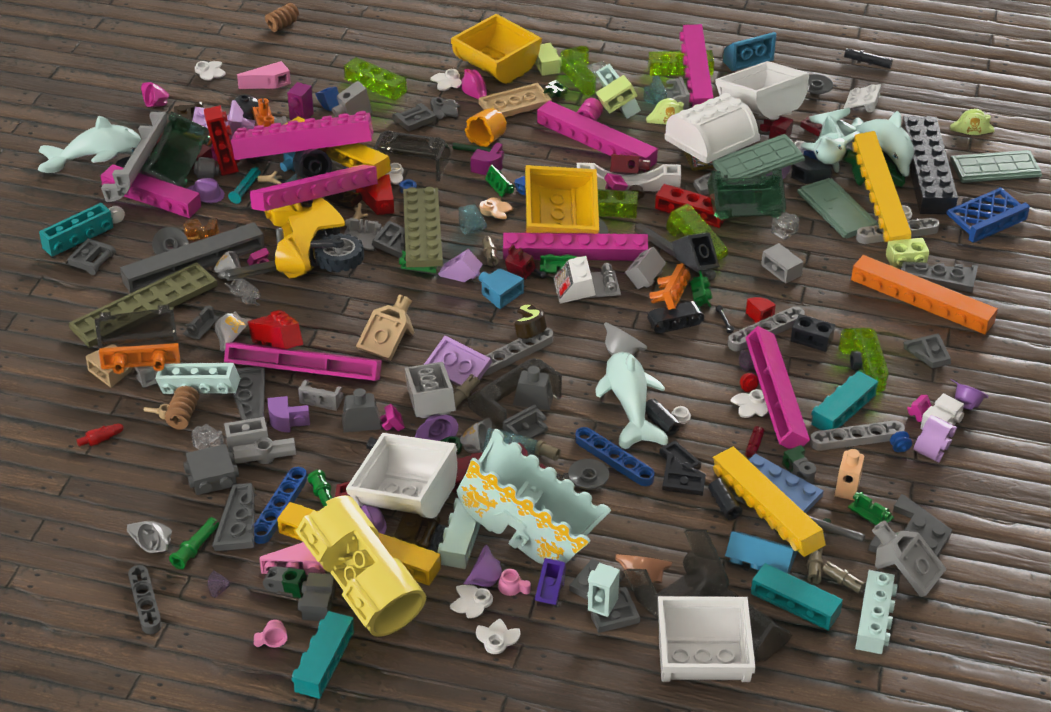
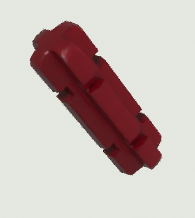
[745,426,764,457]

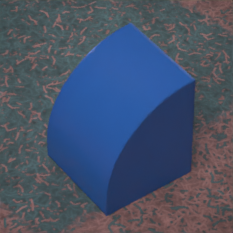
[315,87,339,111]

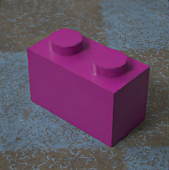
[287,82,314,120]

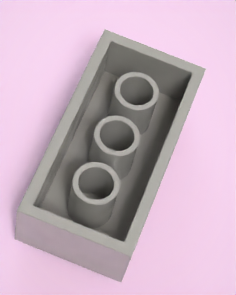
[404,362,456,418]

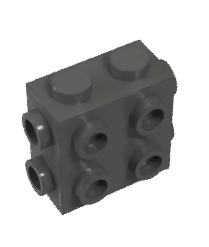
[183,444,239,495]

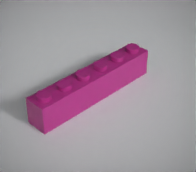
[679,24,713,107]
[100,164,201,218]

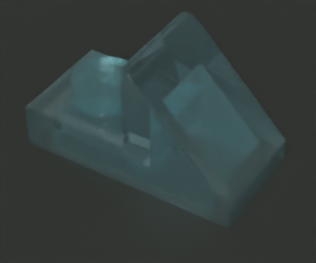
[643,75,667,105]

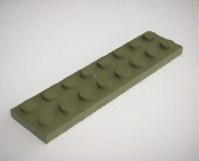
[403,187,443,268]
[69,262,218,348]

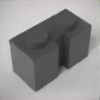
[298,573,336,621]

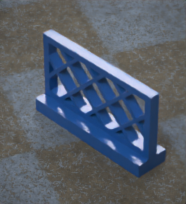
[947,187,1030,243]

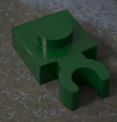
[543,80,569,98]

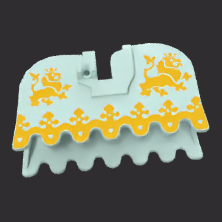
[457,429,611,565]

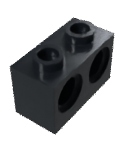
[790,314,835,352]

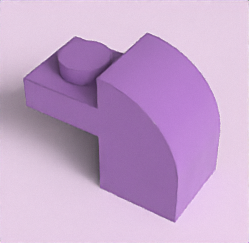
[268,396,310,432]

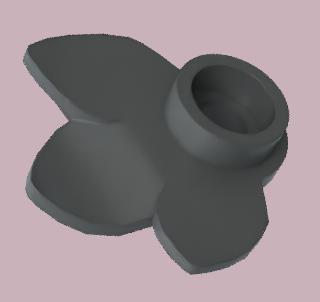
[430,97,460,120]

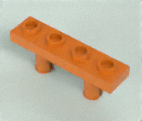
[253,98,274,127]
[649,263,691,310]
[99,343,181,374]

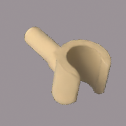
[144,404,169,419]

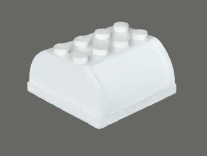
[715,61,809,120]
[665,93,760,164]
[346,433,457,518]
[658,596,755,682]

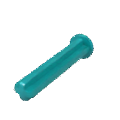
[228,167,261,204]

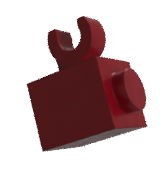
[760,116,793,139]
[505,244,536,280]

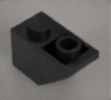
[791,154,833,184]

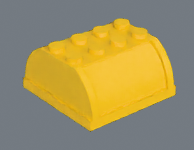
[451,14,542,84]
[525,165,599,234]

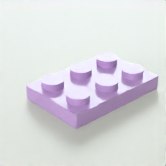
[424,336,492,393]

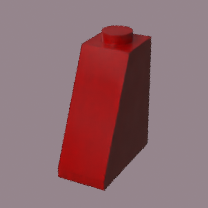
[355,174,394,215]

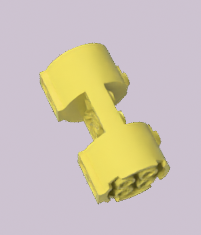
[296,496,426,637]

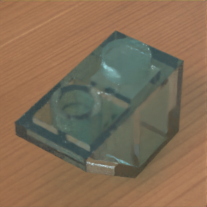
[458,204,487,235]

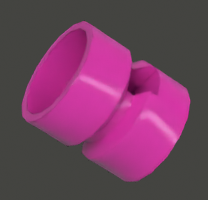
[577,98,603,121]

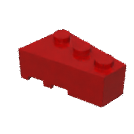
[248,310,303,349]

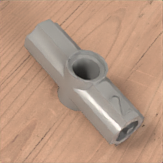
[233,437,296,464]

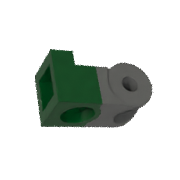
[782,445,816,484]
[263,566,307,598]

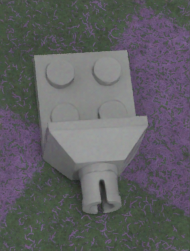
[872,521,946,597]

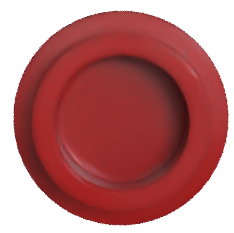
[740,373,759,392]

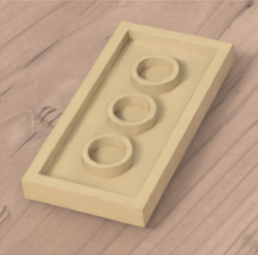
[479,83,552,117]

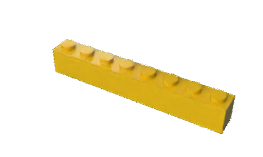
[285,116,391,179]
[852,131,911,243]
[713,446,826,557]
[277,502,441,586]

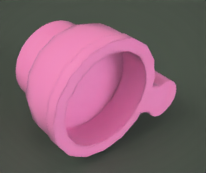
[498,569,531,596]
[254,620,288,648]

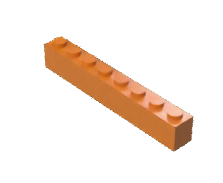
[851,255,998,335]

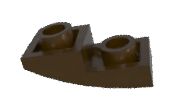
[324,191,362,208]

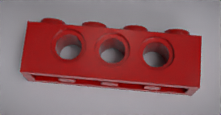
[655,184,729,228]

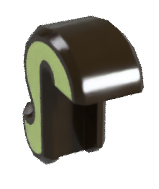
[514,304,547,339]

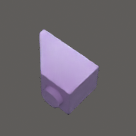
[438,249,483,282]

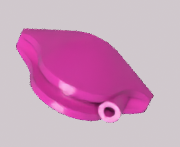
[461,69,487,99]
[141,82,169,107]

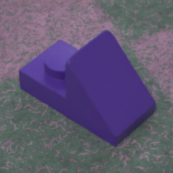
[535,558,566,606]

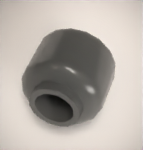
[194,157,219,179]

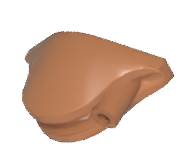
[615,554,672,588]

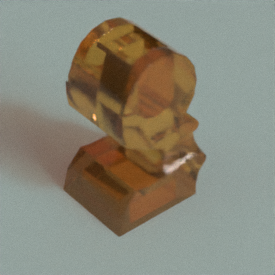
[183,218,219,241]

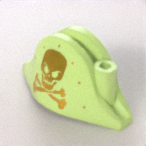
[646,98,684,124]
[950,109,994,135]

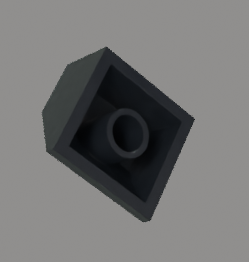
[672,232,720,271]

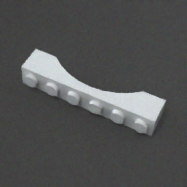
[577,163,681,192]

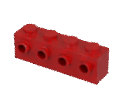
[204,105,240,176]

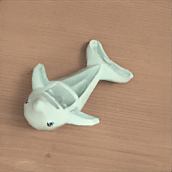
[800,107,861,173]
[837,111,914,177]
[38,116,150,173]
[596,352,668,449]

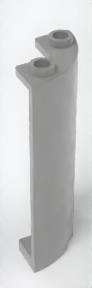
[101,112,167,202]

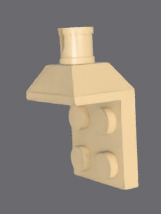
[356,295,415,361]

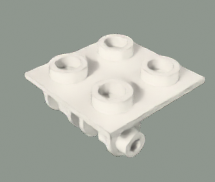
[844,84,881,113]

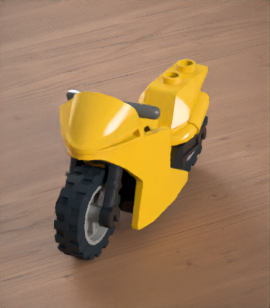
[264,197,364,278]

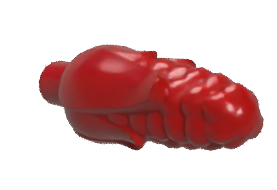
[76,423,124,447]

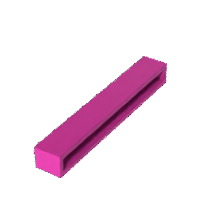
[537,101,658,172]
[250,165,378,211]
[503,233,648,261]
[745,326,810,449]
[224,342,382,381]

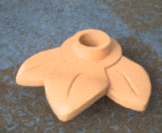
[479,198,514,219]

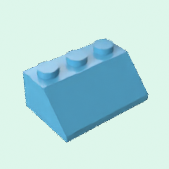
[723,32,776,71]
[725,531,798,574]

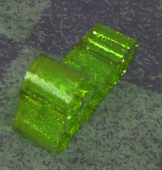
[560,46,596,95]
[666,204,728,261]
[839,328,888,392]

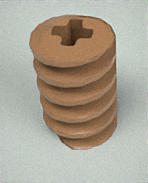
[265,3,299,32]
[165,386,200,429]

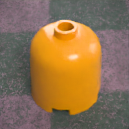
[465,108,507,147]

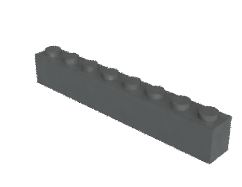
[120,222,265,294]

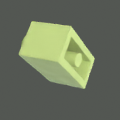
[535,43,562,76]
[596,75,637,114]

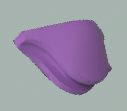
[463,545,502,587]

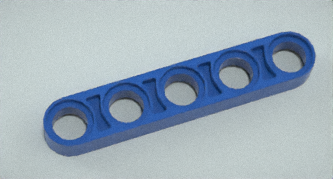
[575,427,655,486]
[254,467,307,544]

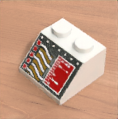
[554,256,596,304]

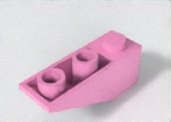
[237,61,291,89]
[259,542,326,575]

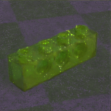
[648,50,714,76]
[344,57,407,101]
[598,189,638,218]

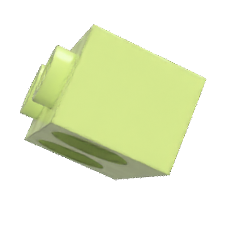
[886,238,929,268]

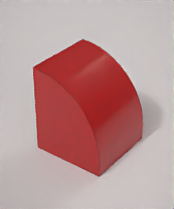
[746,297,776,323]

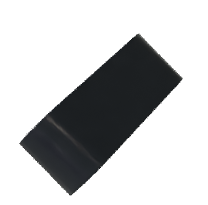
[647,301,705,333]

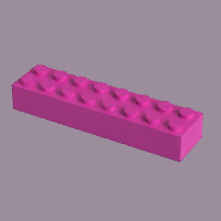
[231,111,373,160]

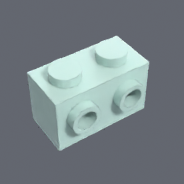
[587,563,620,617]

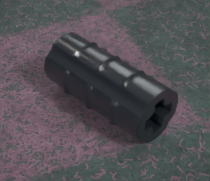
[645,399,681,436]
[708,478,742,520]

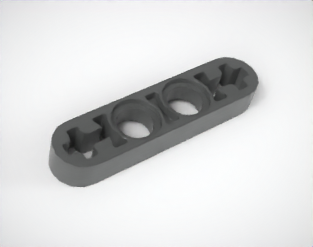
[128,565,162,634]

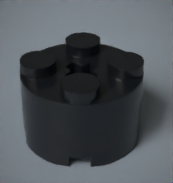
[293,148,332,179]

